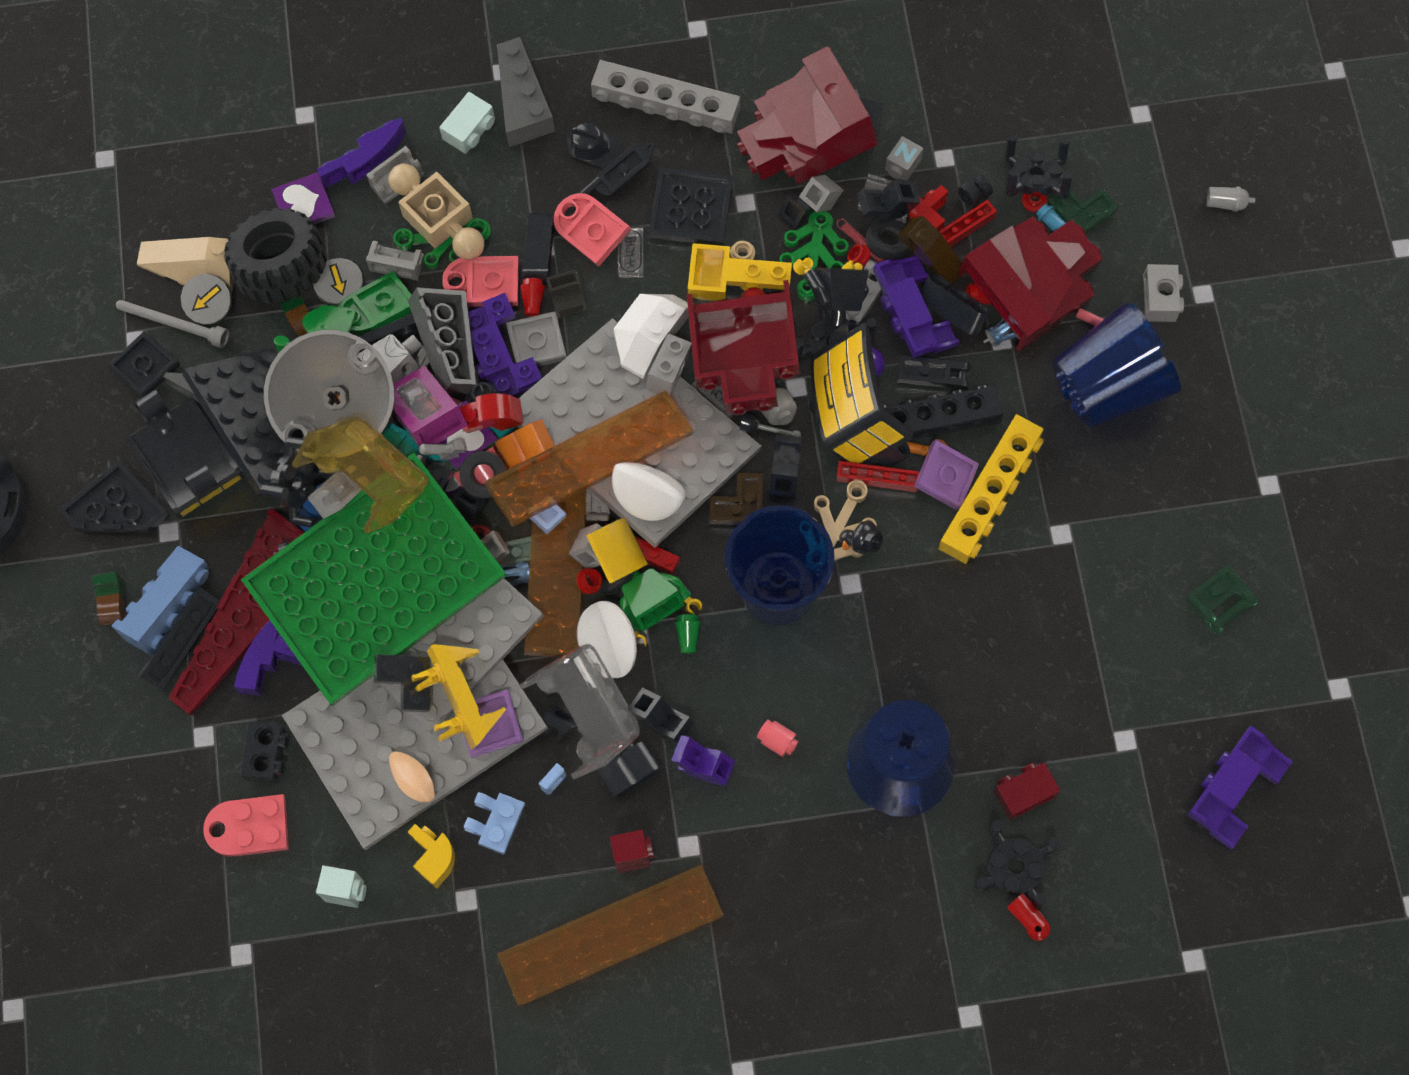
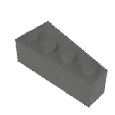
[497,37,555,147]
[408,288,476,397]

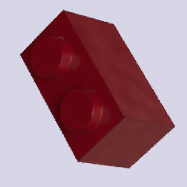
[994,762,1060,821]
[610,830,654,874]

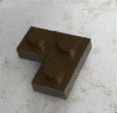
[709,473,763,526]

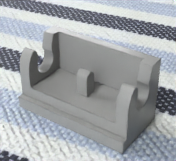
[366,146,425,204]
[366,241,425,281]
[307,466,370,519]

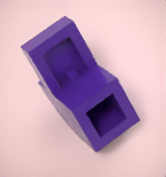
[671,735,735,786]

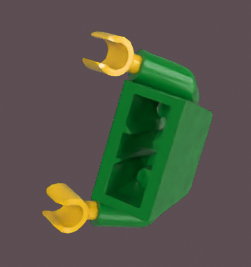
[619,569,702,647]

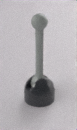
[739,412,801,437]

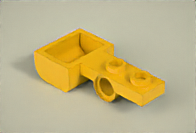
[688,244,792,301]

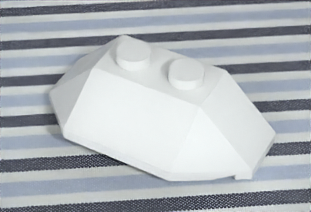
[613,294,689,379]

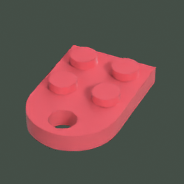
[554,193,631,267]
[443,256,519,307]
[204,794,289,857]

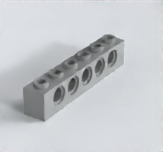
[591,60,740,134]

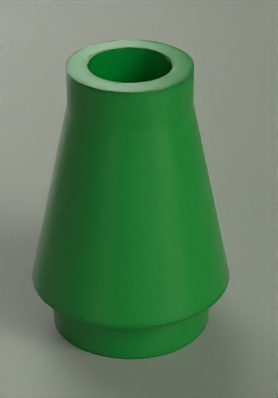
[675,614,701,654]

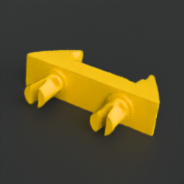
[411,644,506,750]

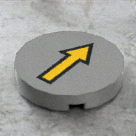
[313,258,364,307]
[181,274,232,324]

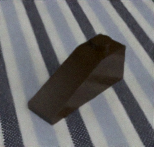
[897,216,962,284]

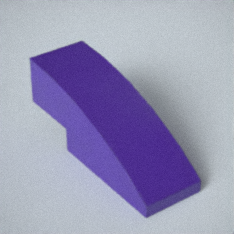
[234,620,279,696]

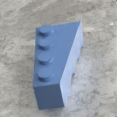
[112,546,210,655]

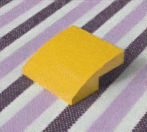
[586,517,647,583]

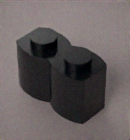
[597,741,661,801]

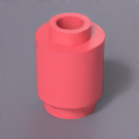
[757,720,799,757]

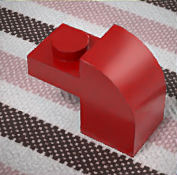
[908,185,948,231]
[460,394,523,433]

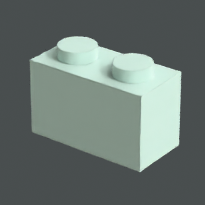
[439,92,495,154]
[316,865,367,908]

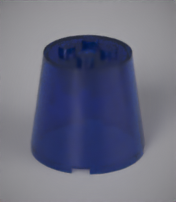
[1052,302,1181,428]
[725,505,835,625]
[846,700,955,817]

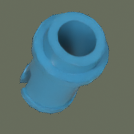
[1036,204,1066,232]

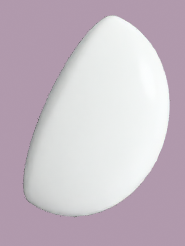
[612,462,686,521]
[577,601,637,678]

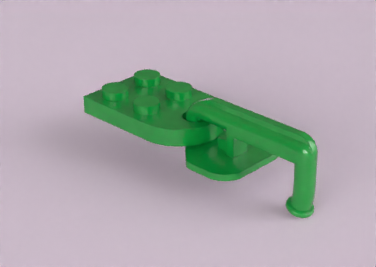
[274,271,412,353]

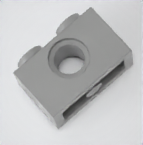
[1143,264,1184,322]
[646,334,691,399]

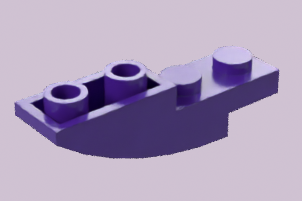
[317,117,406,188]

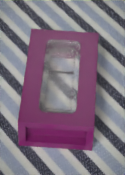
[392,366,468,447]

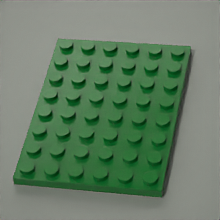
[241,452,507,706]

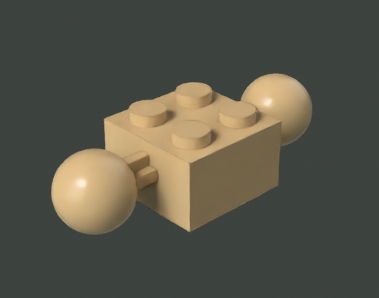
[388,163,485,260]

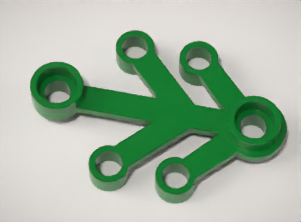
[780,211,849,302]
[393,218,491,270]

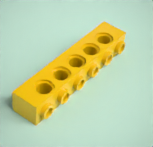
[939,414,1044,564]

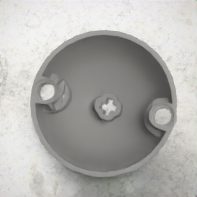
[264,330,394,459]

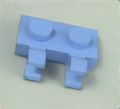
[463,792,525,855]

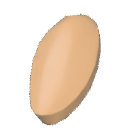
[389,751,435,802]

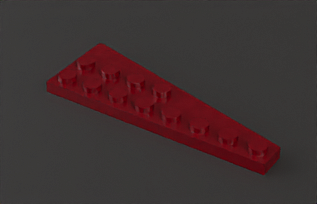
[169,508,303,716]

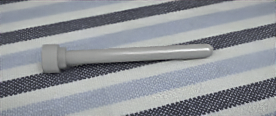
[116,300,230,348]

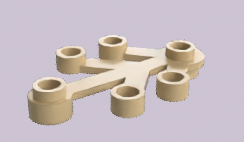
[802,480,877,572]

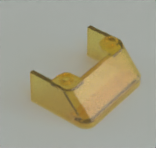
[292,417,428,533]

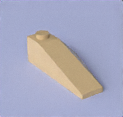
[137,237,234,293]

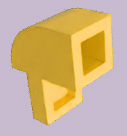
[408,824,455,888]

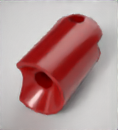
[1007,893,1050,941]

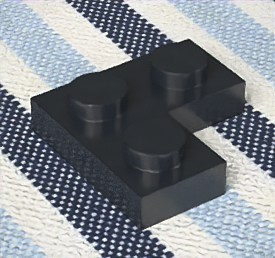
[374,654,430,712]

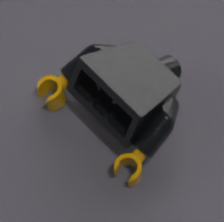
[793,258,869,326]

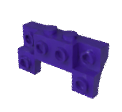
[873,256,959,358]
[468,293,542,398]
[1188,726,1293,850]

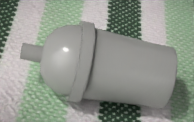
[1207,186,1255,212]

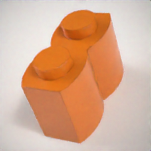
[495,419,555,471]

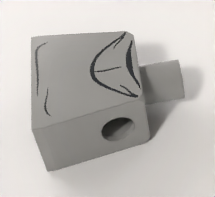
[358,334,422,384]

